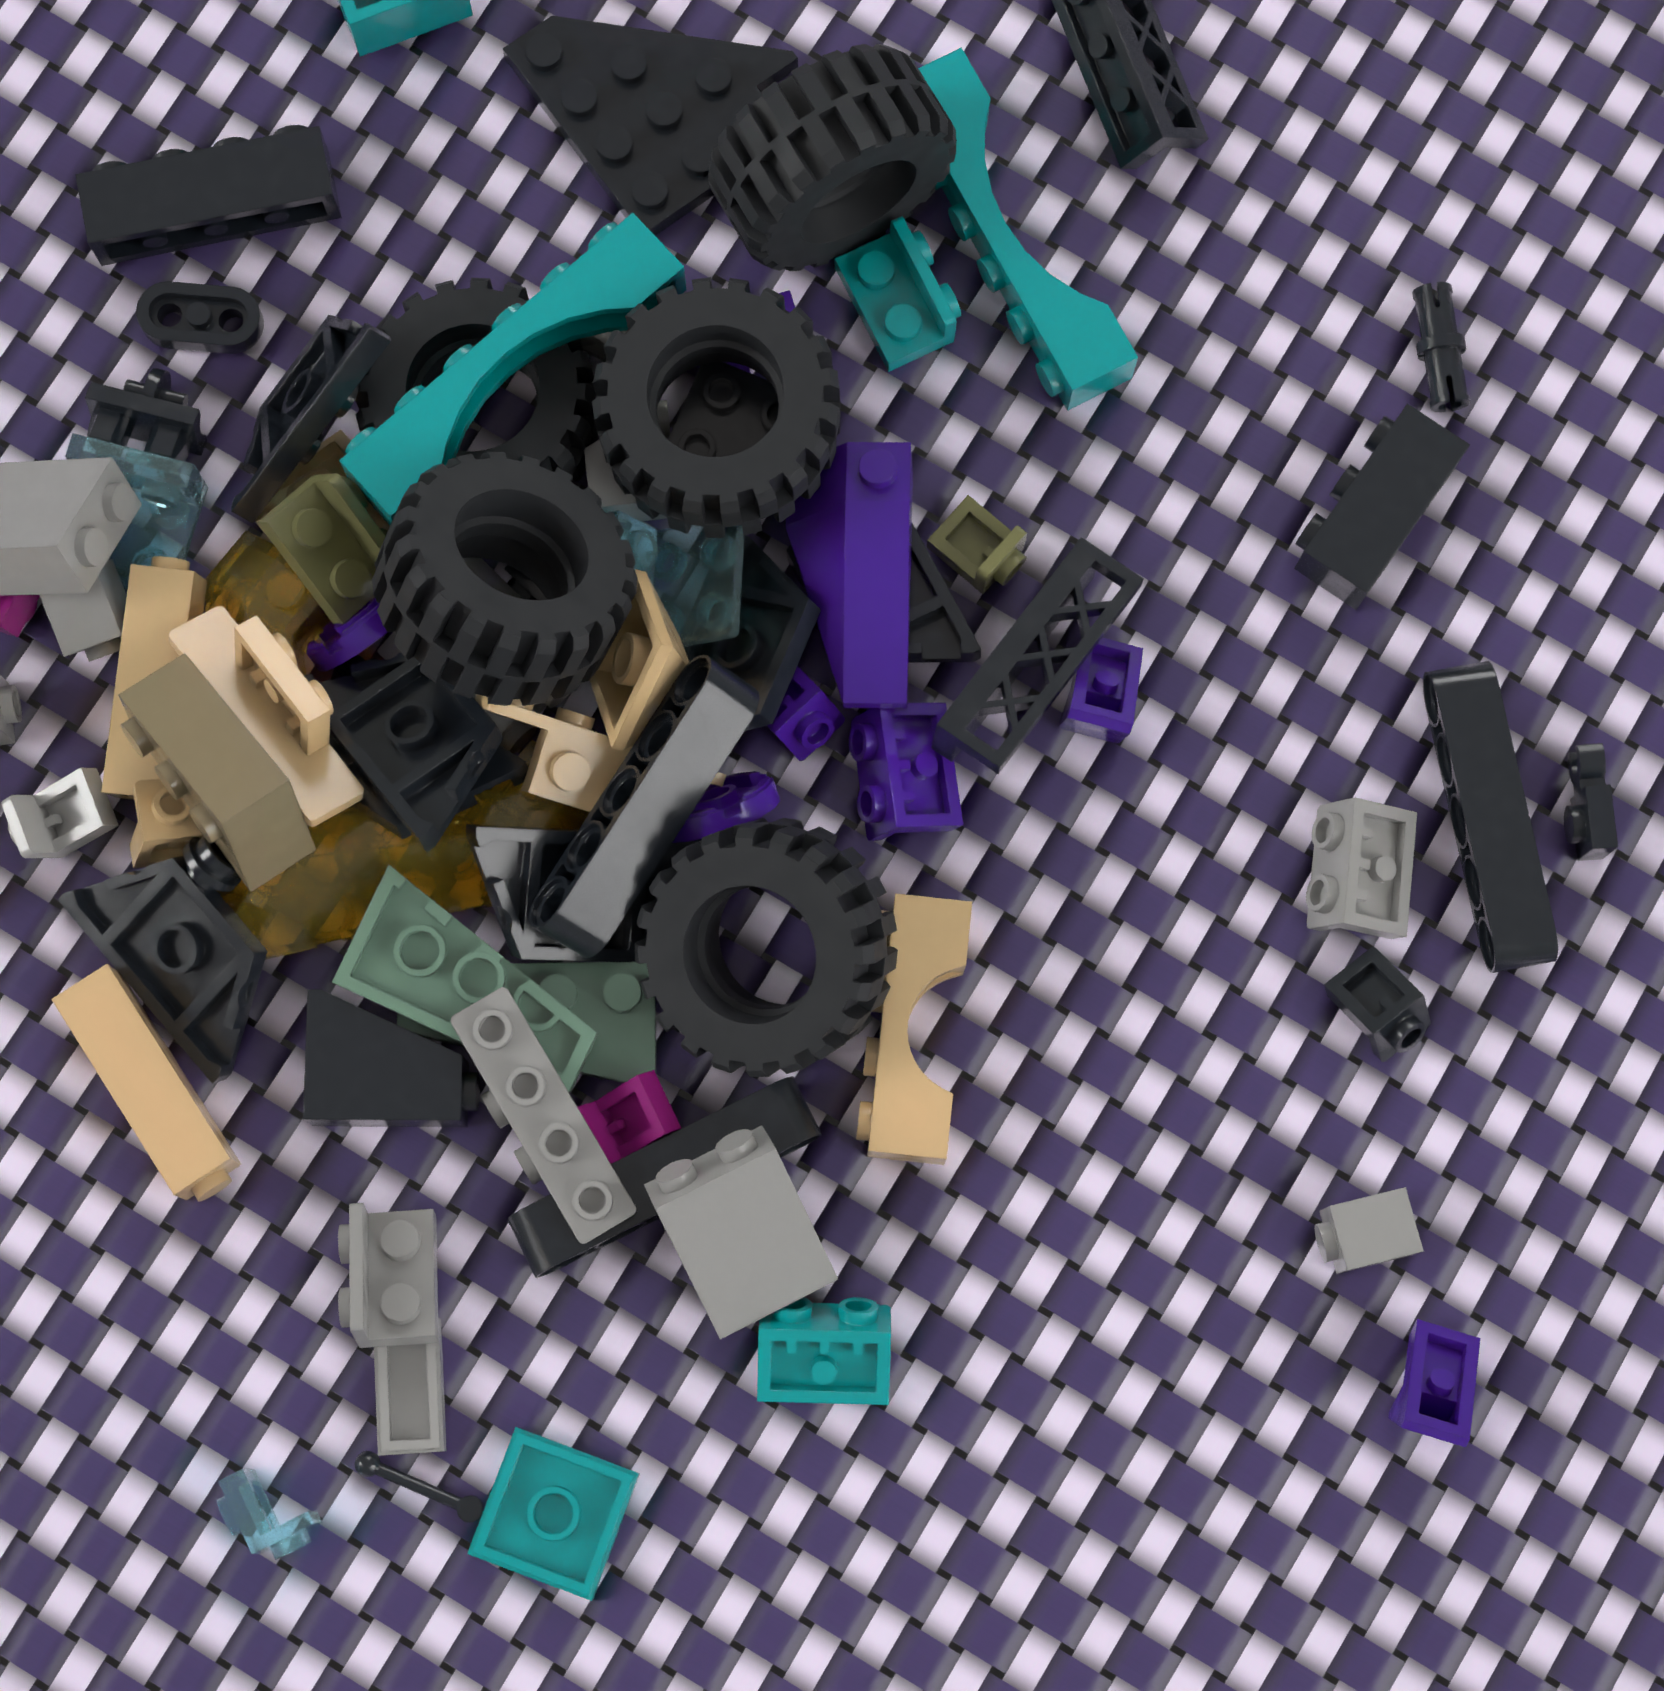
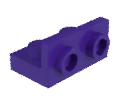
[849,702,963,841]

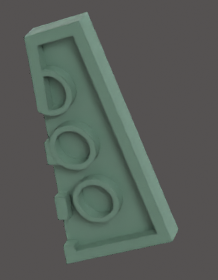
[332,864,598,1093]

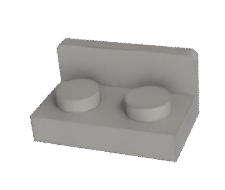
[1306,797,1417,939]
[338,1203,439,1348]

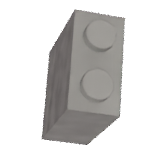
[0,457,142,596]
[644,1125,838,1339]

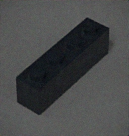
[75,125,342,266]

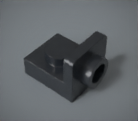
[1324,946,1431,1062]

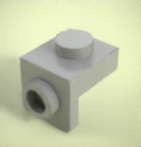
[1,767,119,858]

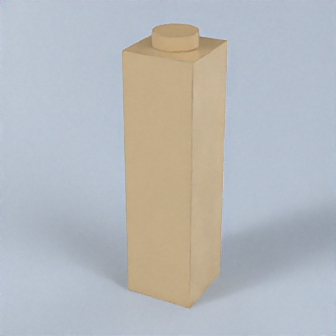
[101,556,207,800]
[51,964,242,1202]

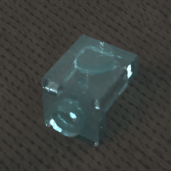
[217,1469,322,1560]

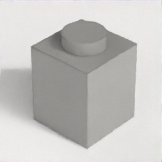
[39,559,127,662]
[1314,1187,1423,1274]

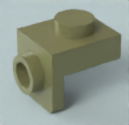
[926,495,1027,594]

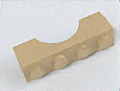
[856,893,972,1165]

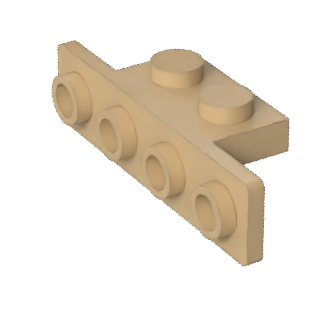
[169,606,364,827]
[475,694,726,812]

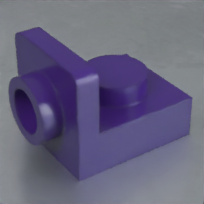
[766,666,845,761]

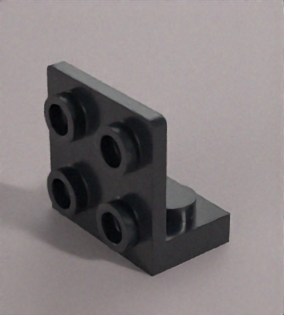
[668,362,779,457]

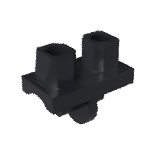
[85,368,207,475]

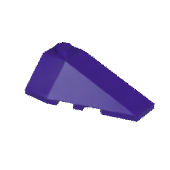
[786,442,913,708]

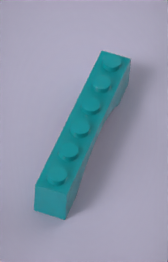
[918,47,1138,411]
[339,213,687,525]

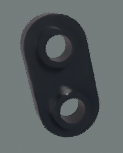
[136,281,264,354]

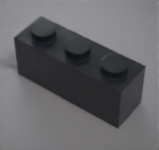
[1294,403,1470,610]

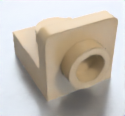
[129,778,203,868]

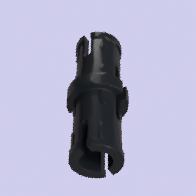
[1412,282,1470,413]

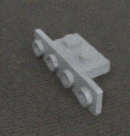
[451,987,637,1244]

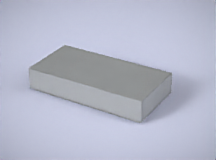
[374,1318,447,1456]

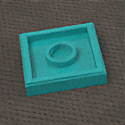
[467,1427,640,1601]

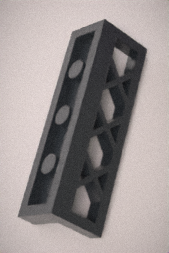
[1052,0,1209,169]
[931,537,1144,774]

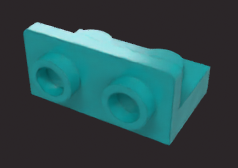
[835,216,961,372]
[757,1297,891,1405]

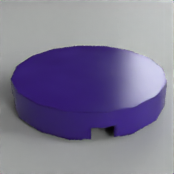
[306,597,387,672]
[672,771,780,843]

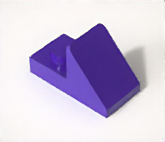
[1058,637,1143,743]
[1388,1319,1481,1448]

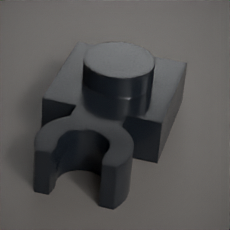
[1564,743,1618,861]

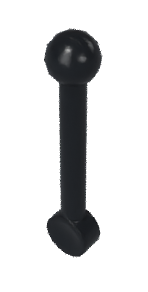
[354,1451,484,1523]

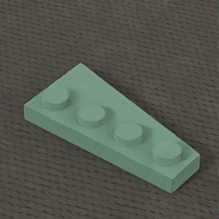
[397,962,656,1083]

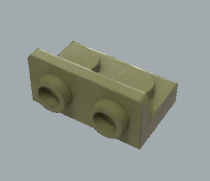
[257,473,388,624]

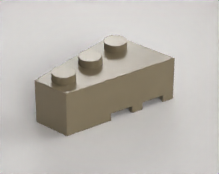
[118,653,316,892]

